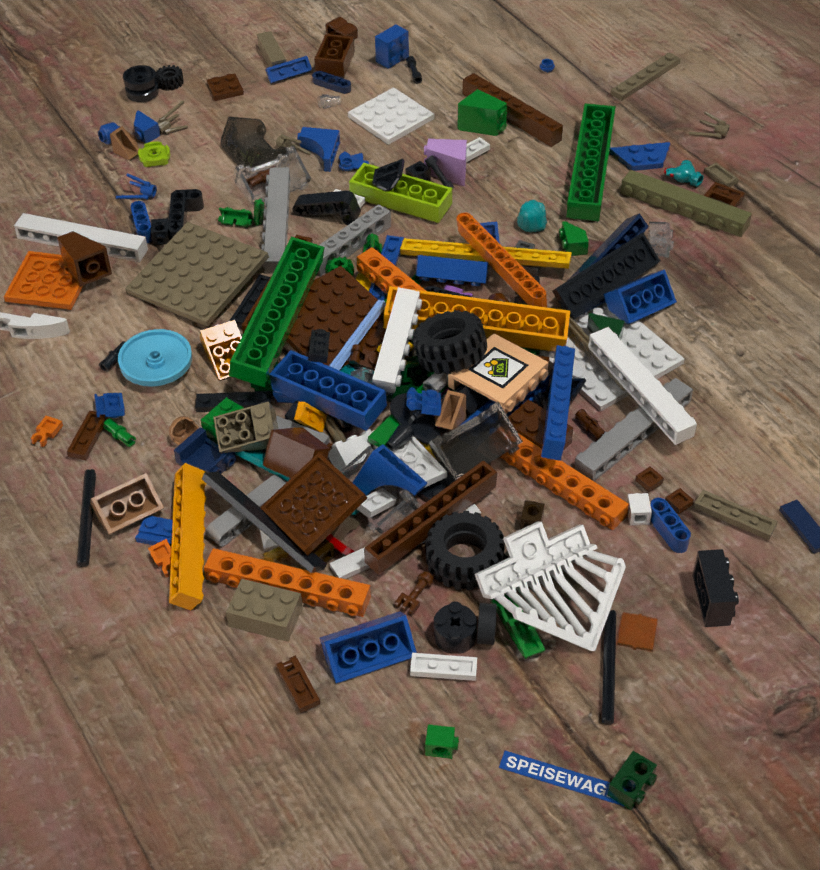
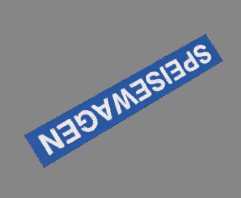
[499,751,633,806]

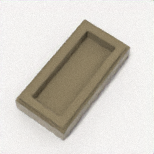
[704,163,739,187]

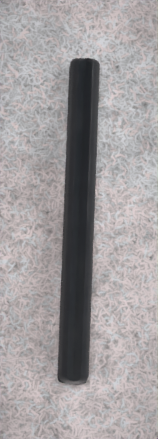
[77,469,96,567]
[602,610,616,725]

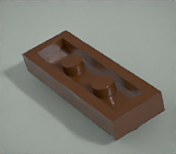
[67,410,108,460]

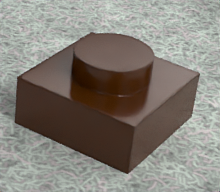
[635,466,664,492]
[665,488,694,514]

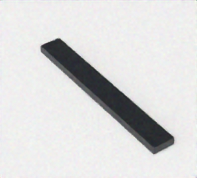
[202,471,327,573]

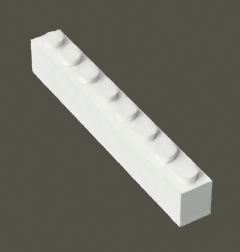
[14,213,148,262]
[588,327,697,445]

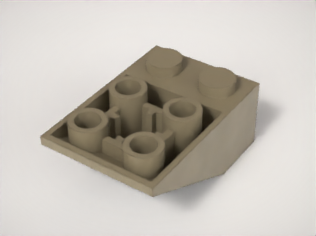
[213,402,279,453]

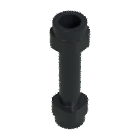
[406,56,422,84]
[425,155,455,190]

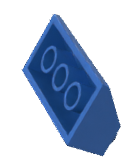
[415,255,488,286]
[603,269,677,324]
[320,611,417,683]

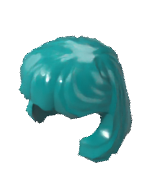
[517,200,547,233]

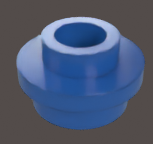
[540,59,555,72]

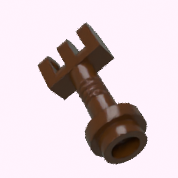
[394,571,434,615]

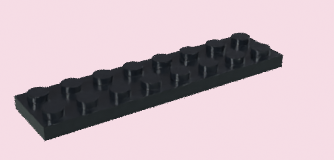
[552,232,660,320]

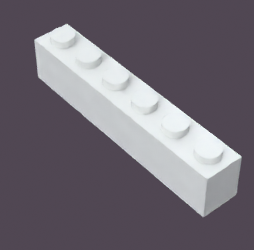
[372,287,422,393]

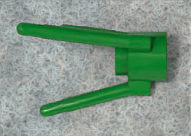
[362,233,382,254]

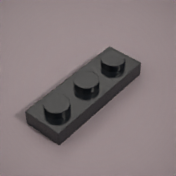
[308,329,330,363]

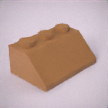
[90,473,164,535]

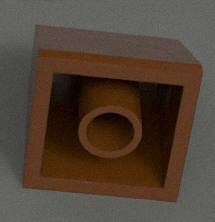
[57,231,112,287]
[263,427,330,478]

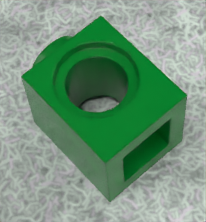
[425,724,459,759]

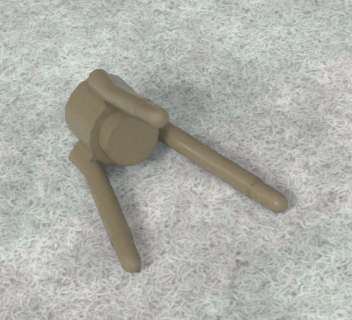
[157,101,188,135]
[689,111,730,139]
[276,134,311,163]

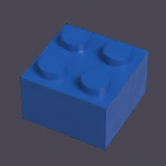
[375,24,409,69]

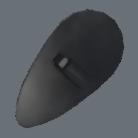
[390,393,441,448]

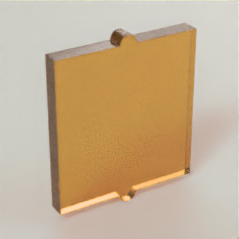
[617,612,658,652]

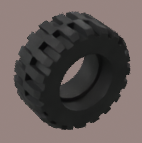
[412,310,487,374]
[426,511,505,591]

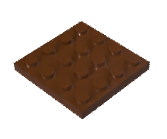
[260,452,367,556]

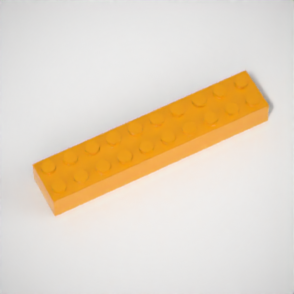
[383,286,570,352]

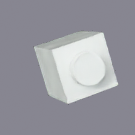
[627,493,652,526]

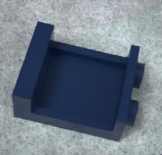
[174,427,236,474]

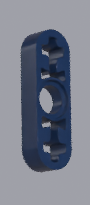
[312,71,351,94]

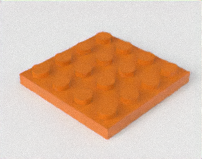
[4,251,83,310]

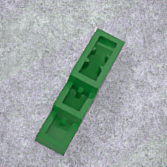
[490,593,545,659]

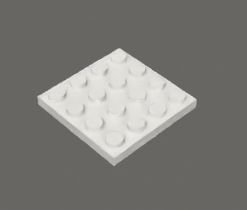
[348,87,434,145]

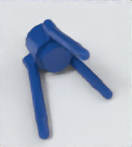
[116,173,157,200]

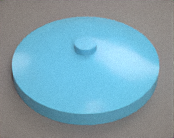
[118,329,192,386]

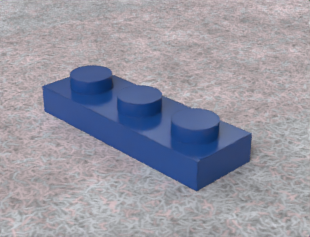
[265,56,312,84]

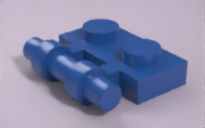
[406,387,441,416]

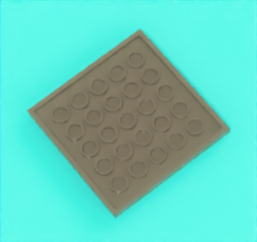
[125,222,269,327]

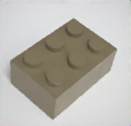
[226,579,303,642]

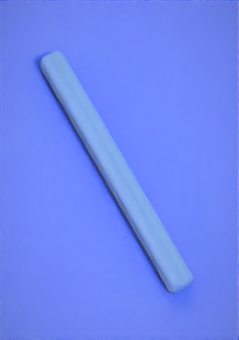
[329,300,386,370]

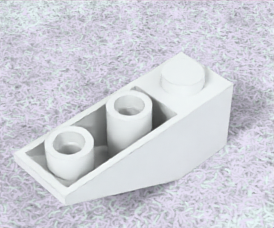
[328,429,373,472]

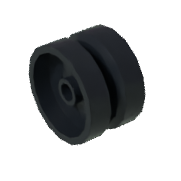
[123,65,159,102]

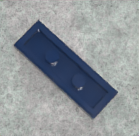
[779,500,820,554]

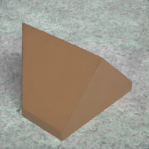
[110,126,139,160]
[434,390,466,431]

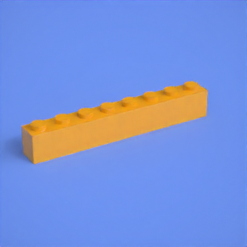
[169,463,206,611]

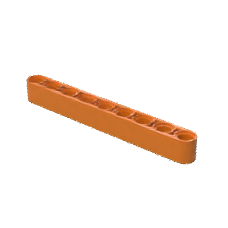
[456,212,547,308]

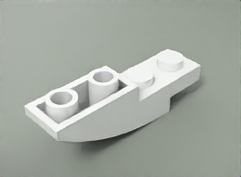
[0,312,70,339]

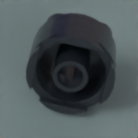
[434,601,477,654]

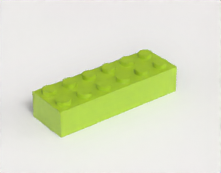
[349,163,452,223]

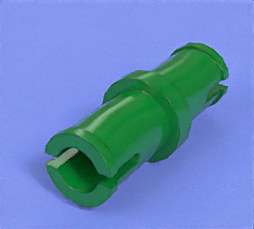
[103,419,136,447]

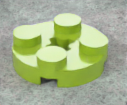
[138,141,171,167]

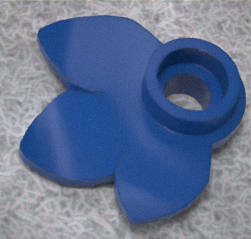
[339,151,369,171]

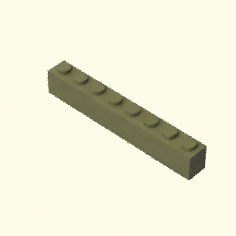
[620,170,752,237]

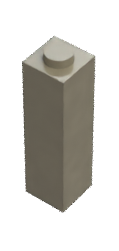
[257,31,286,67]

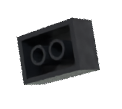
[692,549,739,627]

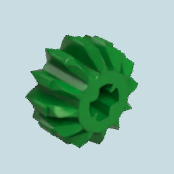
[325,256,354,276]

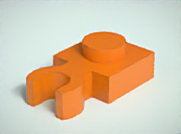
[31,416,63,447]
[148,539,171,577]

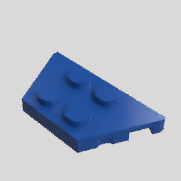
[610,142,670,171]

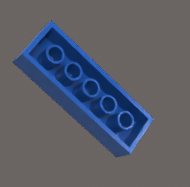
[269,350,387,431]

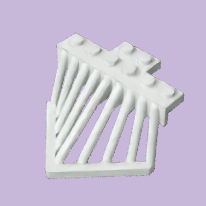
[475,521,626,651]

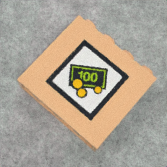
[448,334,549,417]

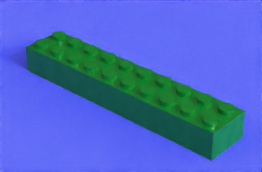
[566,103,616,221]
[229,236,325,387]

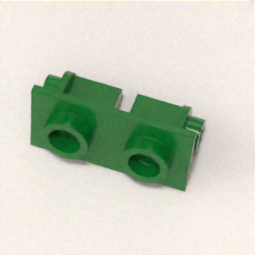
[218,207,254,227]

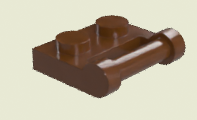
[704,182,745,207]

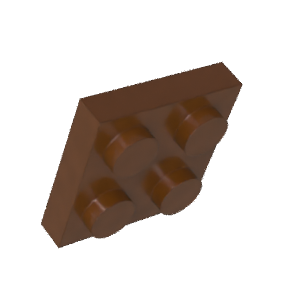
[207,73,244,101]

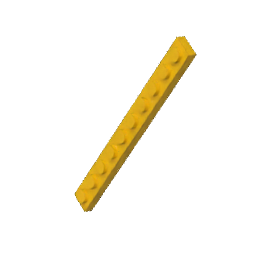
[400,238,572,269]

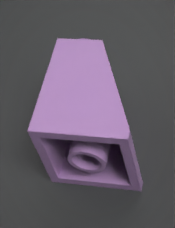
[424,139,467,186]

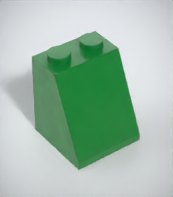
[458,89,507,136]

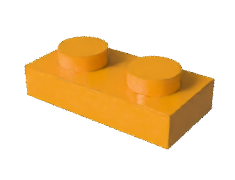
[294,401,327,432]

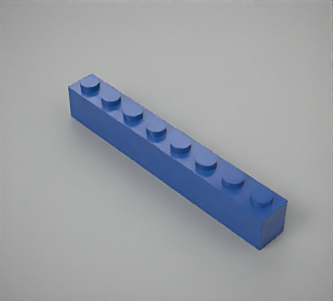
[541,345,575,461]

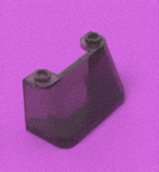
[221,116,290,174]
[427,402,523,481]

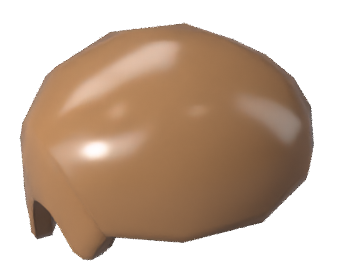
[169,416,199,446]

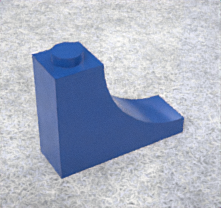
[297,127,340,172]
[352,444,427,496]

